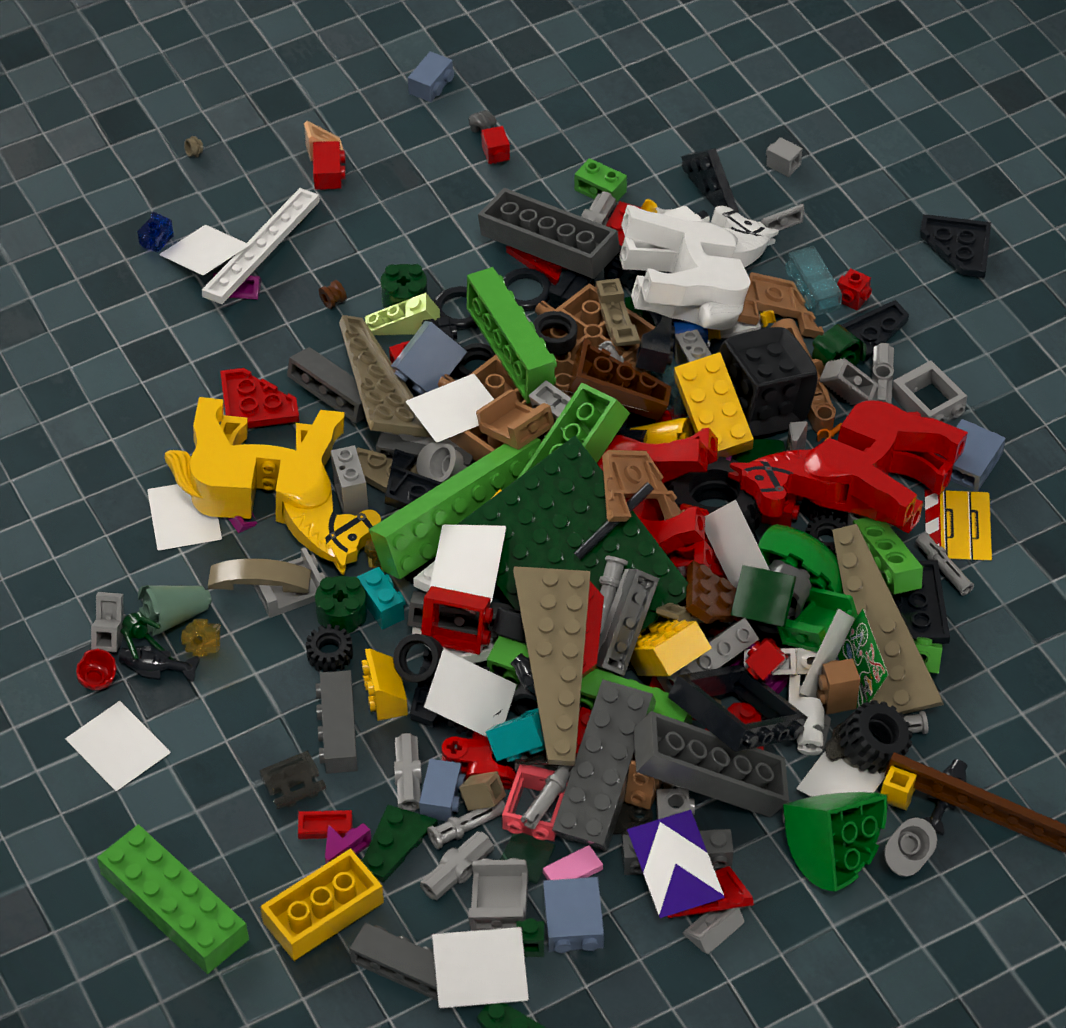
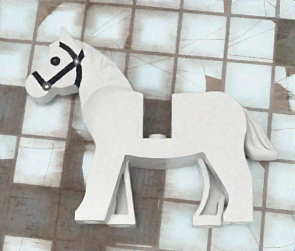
[619,205,779,330]

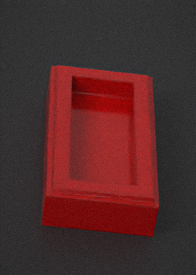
[298,810,352,839]

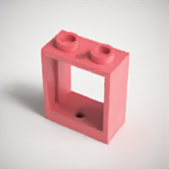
[502,763,569,841]

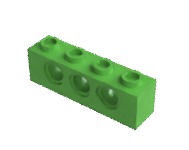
[853,517,923,594]

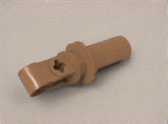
[771,318,836,433]

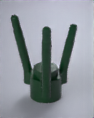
[120,611,174,660]

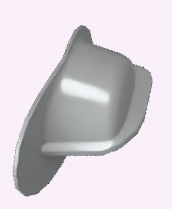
[416,442,467,482]
[884,818,937,877]

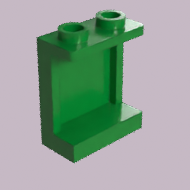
[777,587,858,652]

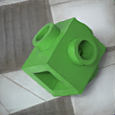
[914,637,942,674]

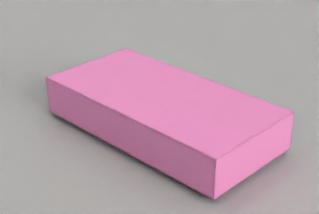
[543,845,603,880]

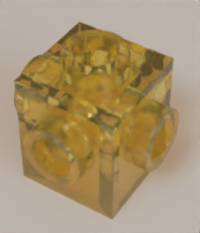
[181,619,220,657]

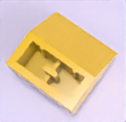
[362,649,408,721]

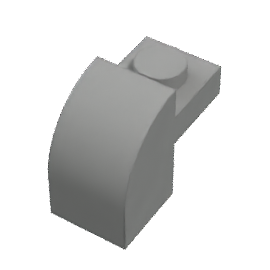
[91,592,126,652]

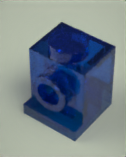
[137,211,174,253]

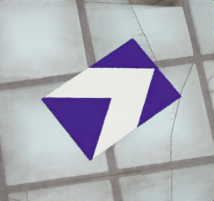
[627,809,725,918]

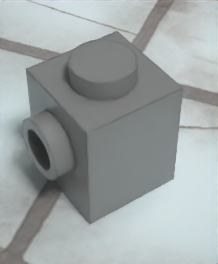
[766,137,803,177]

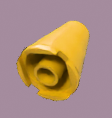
[630,417,693,444]

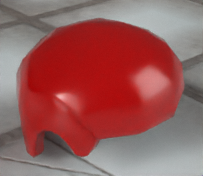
[76,648,116,691]

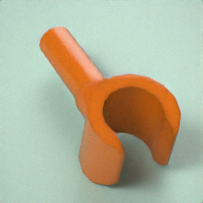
[817,423,842,441]

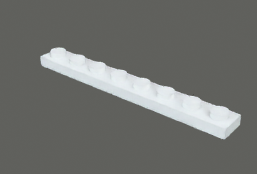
[202,188,319,304]

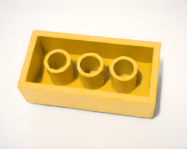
[674,352,754,459]
[630,620,712,676]
[260,848,384,961]

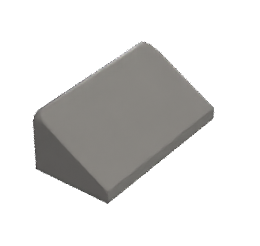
[760,204,804,231]
[787,421,808,451]
[683,907,744,954]

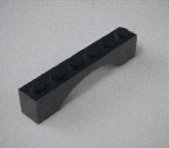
[636,311,675,374]

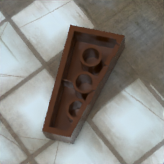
[568,338,672,421]

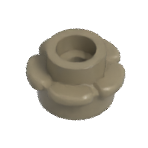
[184,136,203,158]

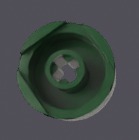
[380,264,428,308]
[812,324,867,369]
[315,576,367,634]

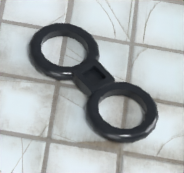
[434,268,552,330]

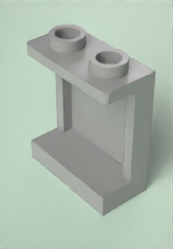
[253,547,325,618]
[468,858,529,931]

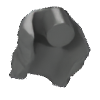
[468,110,497,132]

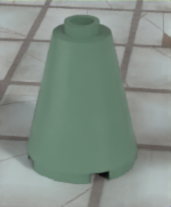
[138,585,212,636]

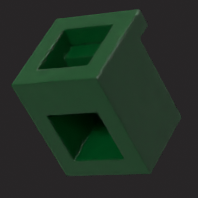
[516,918,544,957]

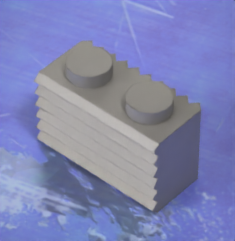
[820,358,878,405]

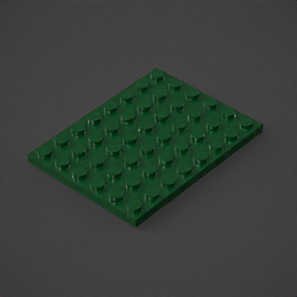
[457,435,688,636]

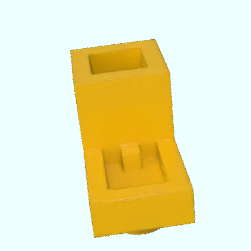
[881,766,917,811]

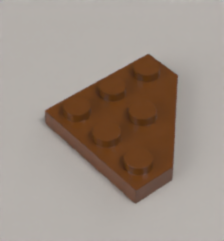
[686,560,748,624]

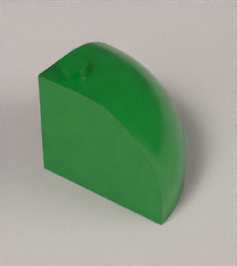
[758,524,844,604]
[783,792,887,892]

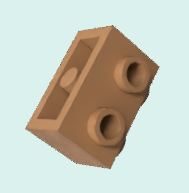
[816,658,860,715]

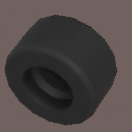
[492,607,526,643]

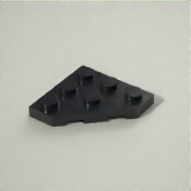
[681,148,739,213]
[920,214,991,278]

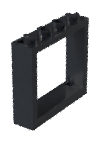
[668,664,808,752]

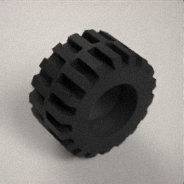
[839,700,913,773]

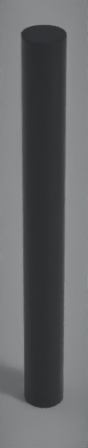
[574,482,654,560]

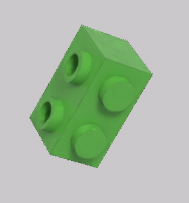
[574,158,627,203]

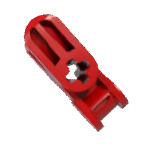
[442,732,516,790]

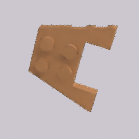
[738,272,824,338]
[602,450,685,522]

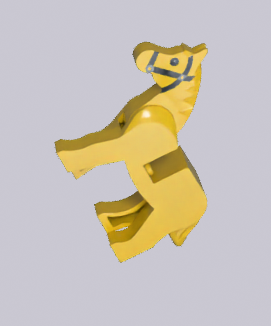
[164,397,381,575]

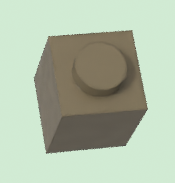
[459,771,506,811]

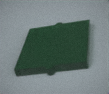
[500,833,556,884]

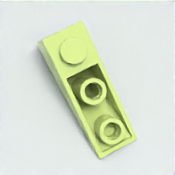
[365,293,440,335]

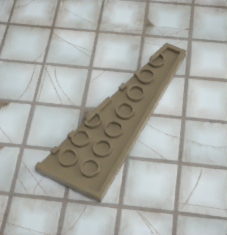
[339,315,432,437]
[832,524,944,714]
[513,566,590,766]

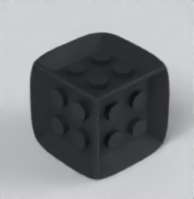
[718,327,818,437]

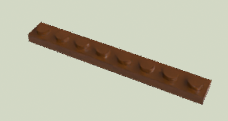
[884,752,1066,853]

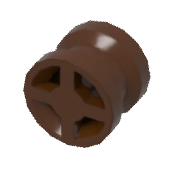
[319,280,347,309]

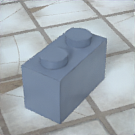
[408,51,454,102]
[419,759,466,821]

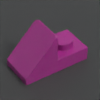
[325,823,371,864]

